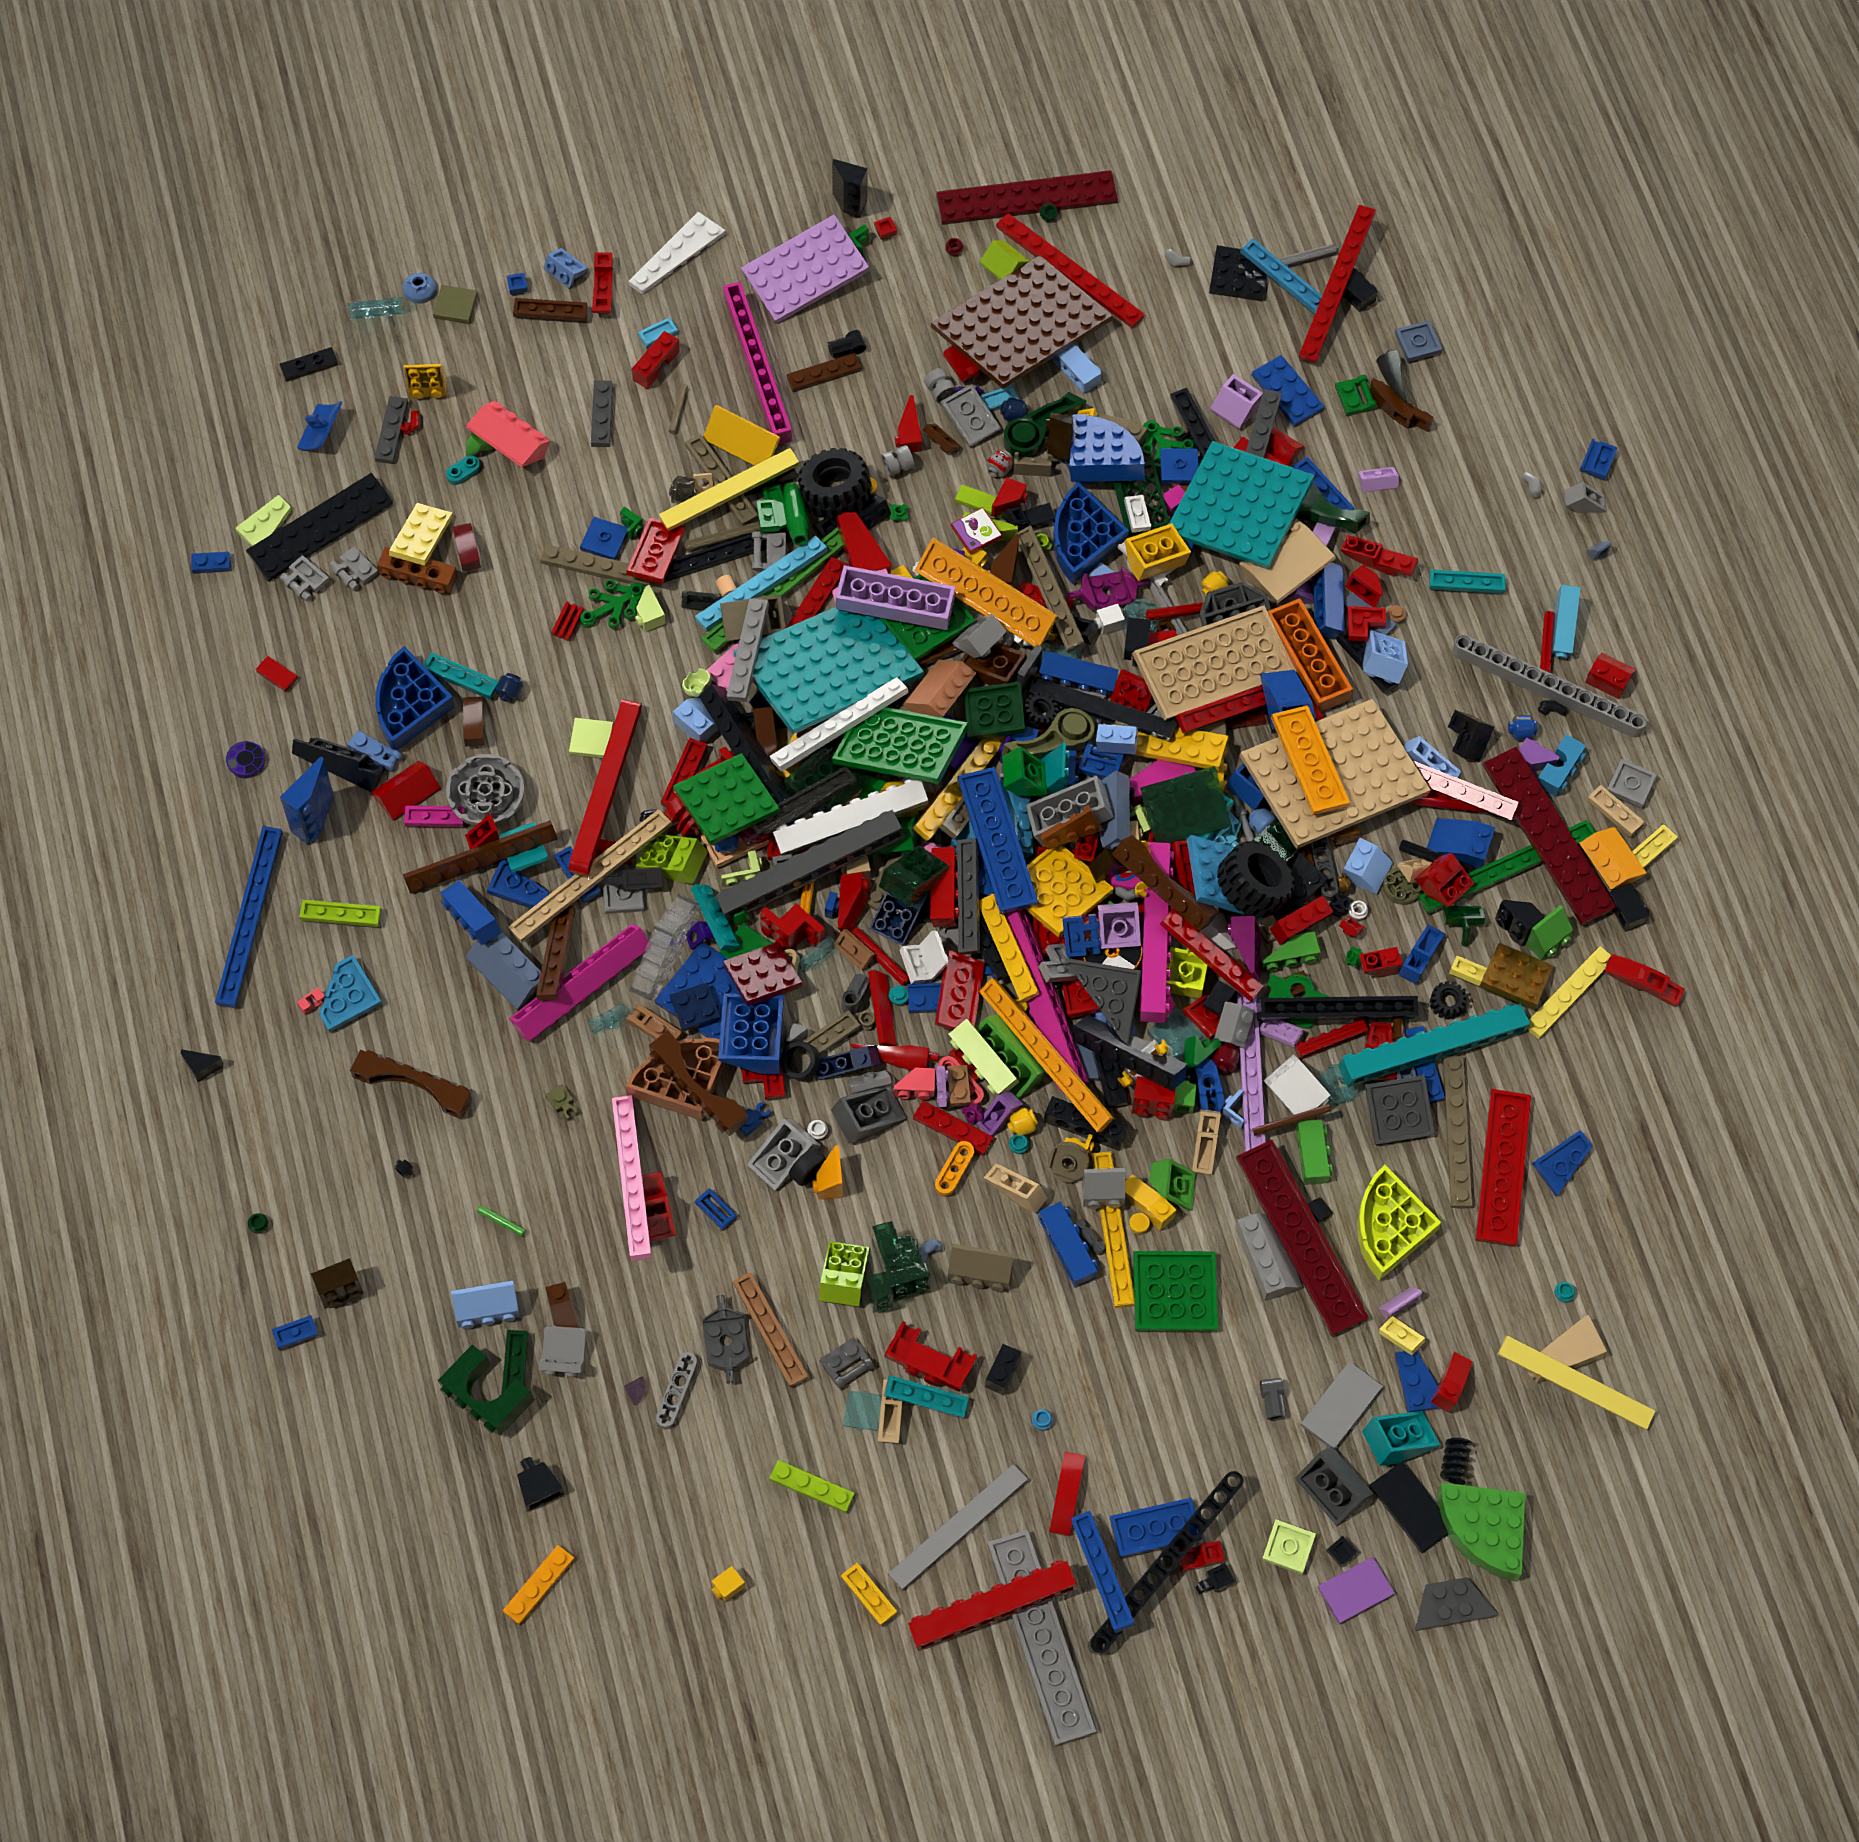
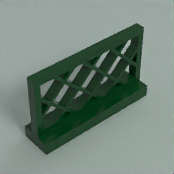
[1113,460,1170,538]

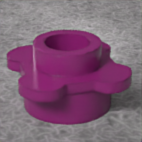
[962,1103,983,1124]

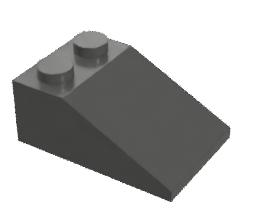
[831,1085,906,1144]

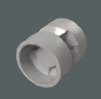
[924,368,957,403]
[881,445,914,477]

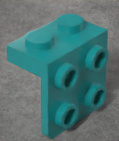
[499,822,548,872]

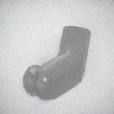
[1165,249,1190,267]
[1522,472,1541,498]

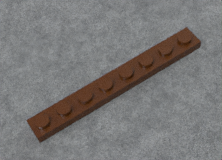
[403,820,558,894]

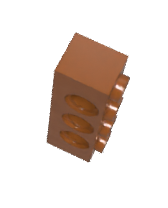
[377,547,458,594]

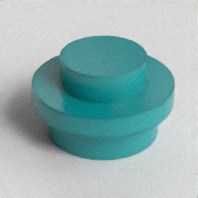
[889,986,908,1005]
[1009,1134,1029,1154]
[1554,1282,1575,1302]

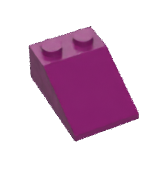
[1228,916,1261,984]

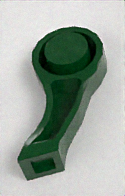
[1003,392,1087,457]
[1295,483,1370,534]

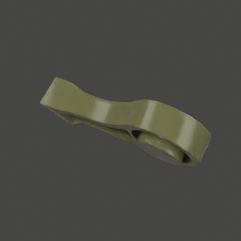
[1002,708,1094,759]

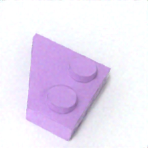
[935,1066,950,1107]

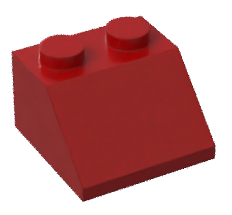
[1585,653,1636,699]

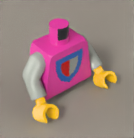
[1105,841,1151,901]

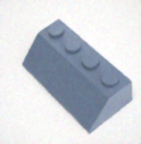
[466,932,541,1011]

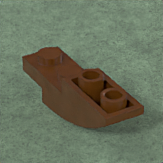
[1369,378,1433,432]

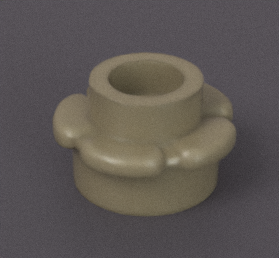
[857,1011,876,1030]

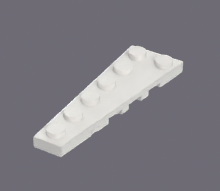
[629,212,726,295]

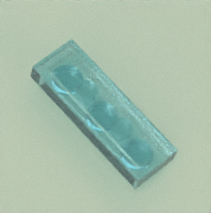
[347,297,405,319]

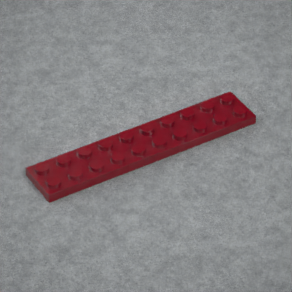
[936,170,1118,225]
[1482,746,1616,926]
[1236,1139,1369,1337]

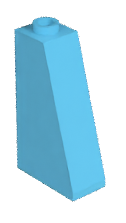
[1552,585,1581,659]

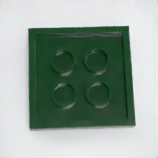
[964,681,1026,741]

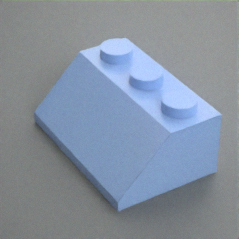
[451,1281,520,1329]

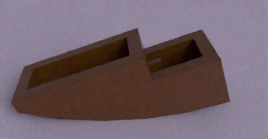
[463,696,484,747]
[753,707,777,769]

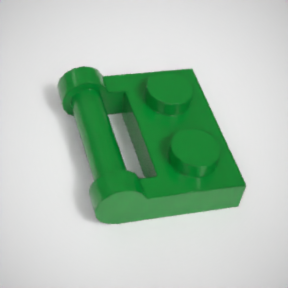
[1335,375,1378,417]

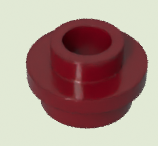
[945,238,963,255]

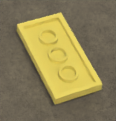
[389,503,452,566]

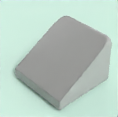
[786,1023,808,1045]

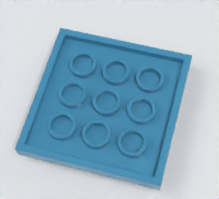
[1187,835,1264,920]

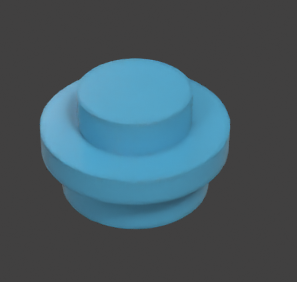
[1032,1409,1053,1430]

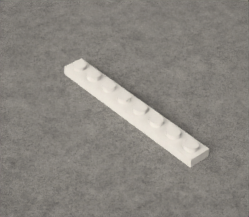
[770,677,909,772]

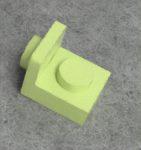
[1130,805,1158,832]

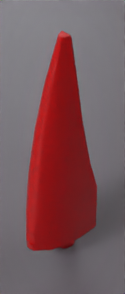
[850,1043,939,1071]

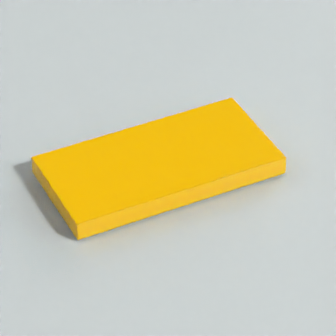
[703,405,780,466]

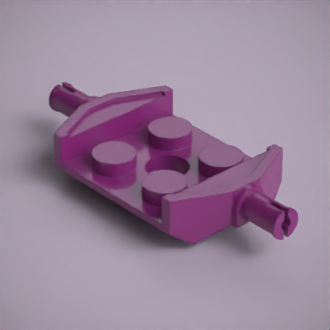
[1068,567,1149,611]

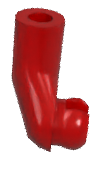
[400,410,420,434]

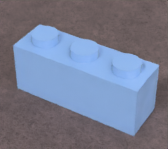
[1052,343,1102,394]

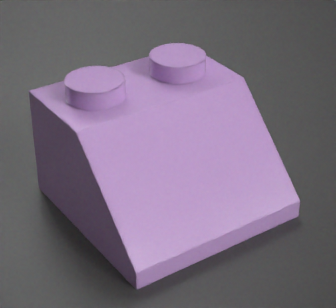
[1098,902,1141,949]

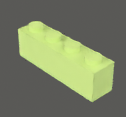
[949,1019,1019,1095]

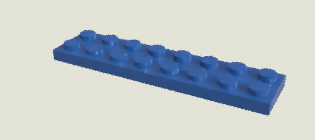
[957,767,1038,914]

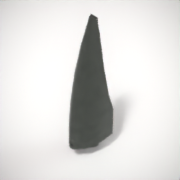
[1376,350,1407,403]

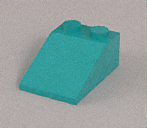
[1362,1411,1440,1466]

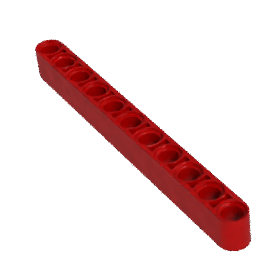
[568,699,642,876]

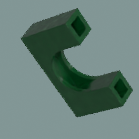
[437,1344,535,1436]

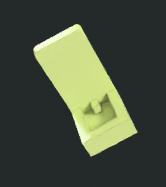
[721,850,763,887]

